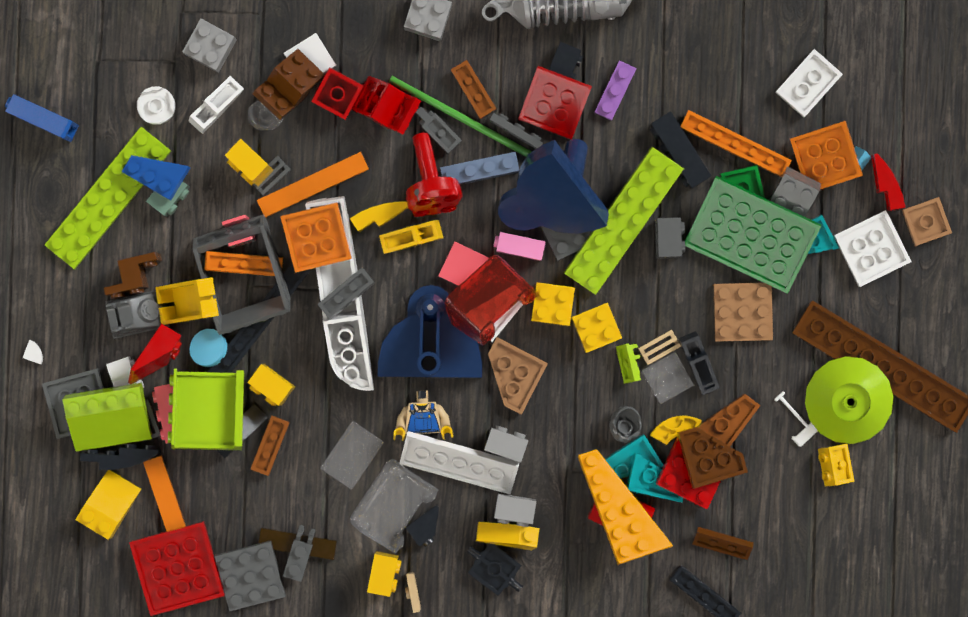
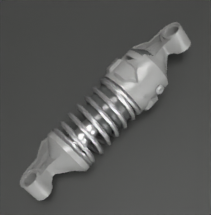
[482,0,632,29]

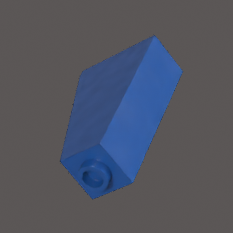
[5,94,79,142]

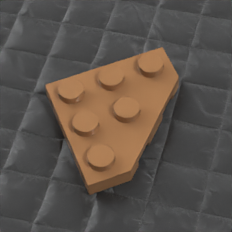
[488,337,548,415]

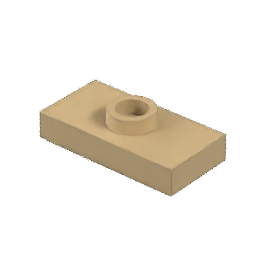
[405,572,421,613]

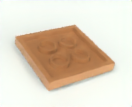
[713,283,773,342]

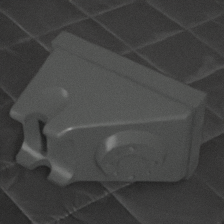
[105,290,171,339]

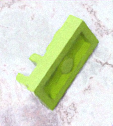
[615,343,641,384]

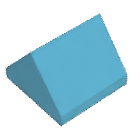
[854,146,871,171]

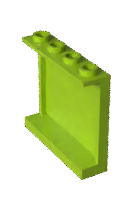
[168,369,244,450]

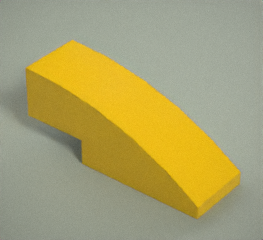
[350,201,408,232]
[379,220,443,254]

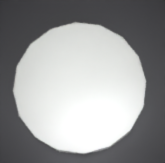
[137,86,175,125]

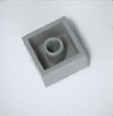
[404,0,452,41]
[182,19,237,73]
[484,425,528,463]
[494,493,536,527]

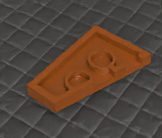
[697,394,760,447]

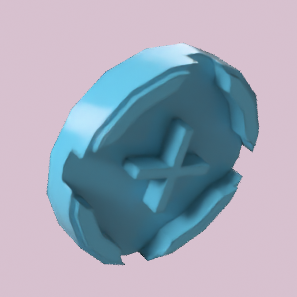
[189,329,227,367]

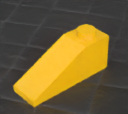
[476,522,539,551]

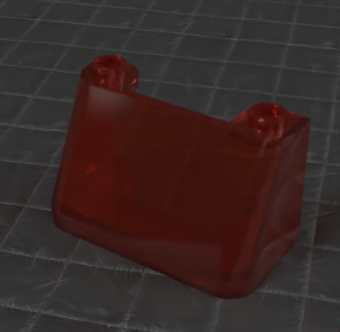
[445,255,537,346]

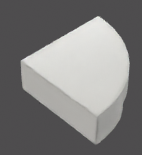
[23,340,43,364]

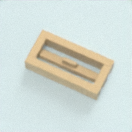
[638,330,681,365]

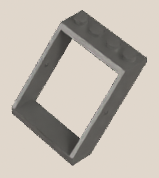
[193,214,291,335]

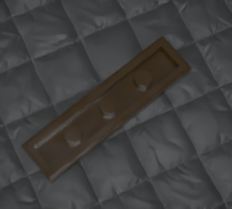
[258,528,337,560]

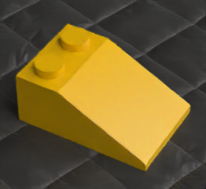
[75,470,141,540]

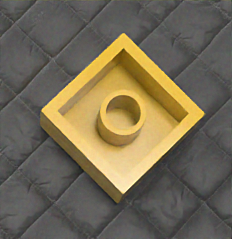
[225,139,274,186]
[531,282,575,326]
[571,303,622,353]
[247,364,295,406]
[367,551,401,597]

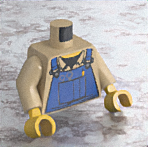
[393,391,453,441]

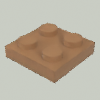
[902,197,952,246]

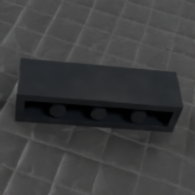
[649,111,711,190]

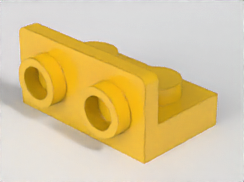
[818,444,854,486]

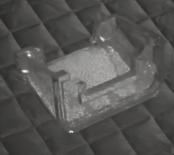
[350,459,439,554]

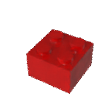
[311,67,364,120]

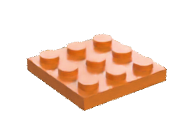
[790,121,863,190]
[281,202,352,273]

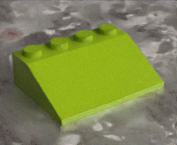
[62,382,152,452]

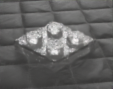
[642,352,694,404]

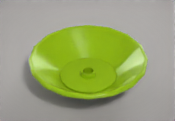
[805,356,893,444]

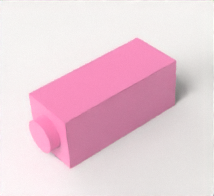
[493,232,545,261]

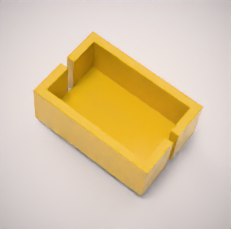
[155,277,219,325]

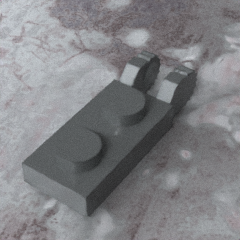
[283,525,316,582]

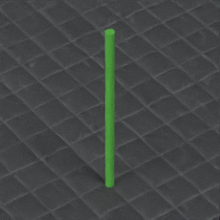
[389,76,532,157]

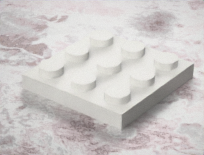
[834,210,911,287]

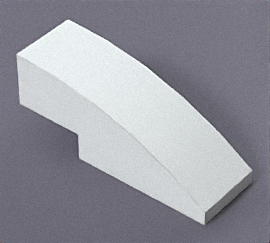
[189,76,244,134]

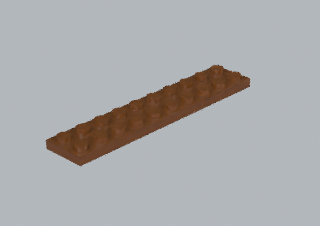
[792,300,968,433]

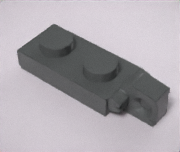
[416,107,462,154]

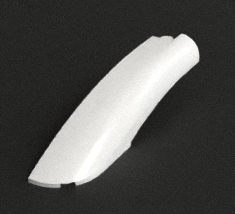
[305,196,374,391]

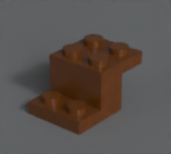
[253,49,325,120]
[104,252,162,299]

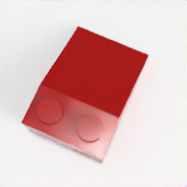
[128,324,182,385]

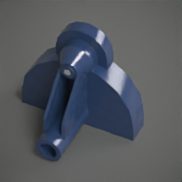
[498,139,609,234]
[378,285,482,378]

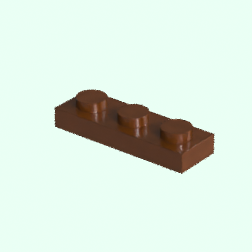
[692,527,754,560]

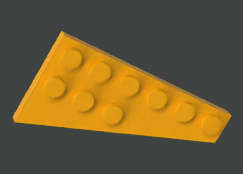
[578,449,673,565]

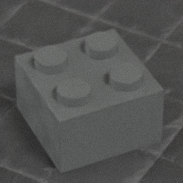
[769,167,821,217]
[655,218,685,259]

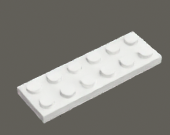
[399,431,520,494]

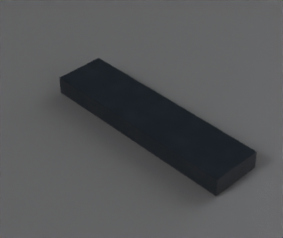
[669,565,741,617]

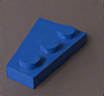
[122,155,190,201]

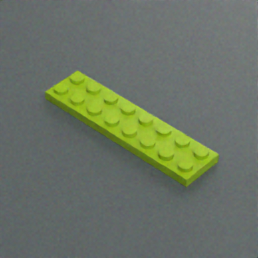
[45,127,172,269]
[564,147,684,295]

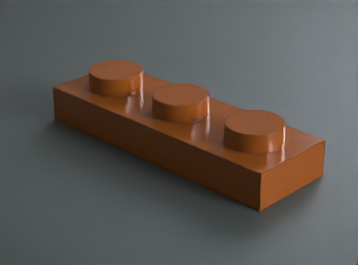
[451,60,497,119]
[251,415,290,476]

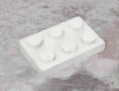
[775,49,843,118]

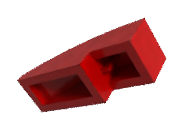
[871,153,906,211]

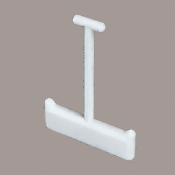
[774,391,818,447]

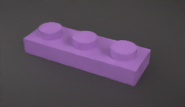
[594,60,637,121]

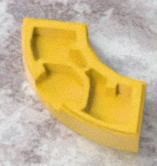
[650,416,702,445]

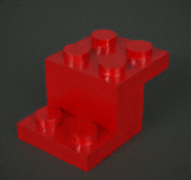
[351,76,421,135]

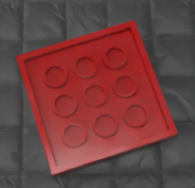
[129,521,225,616]

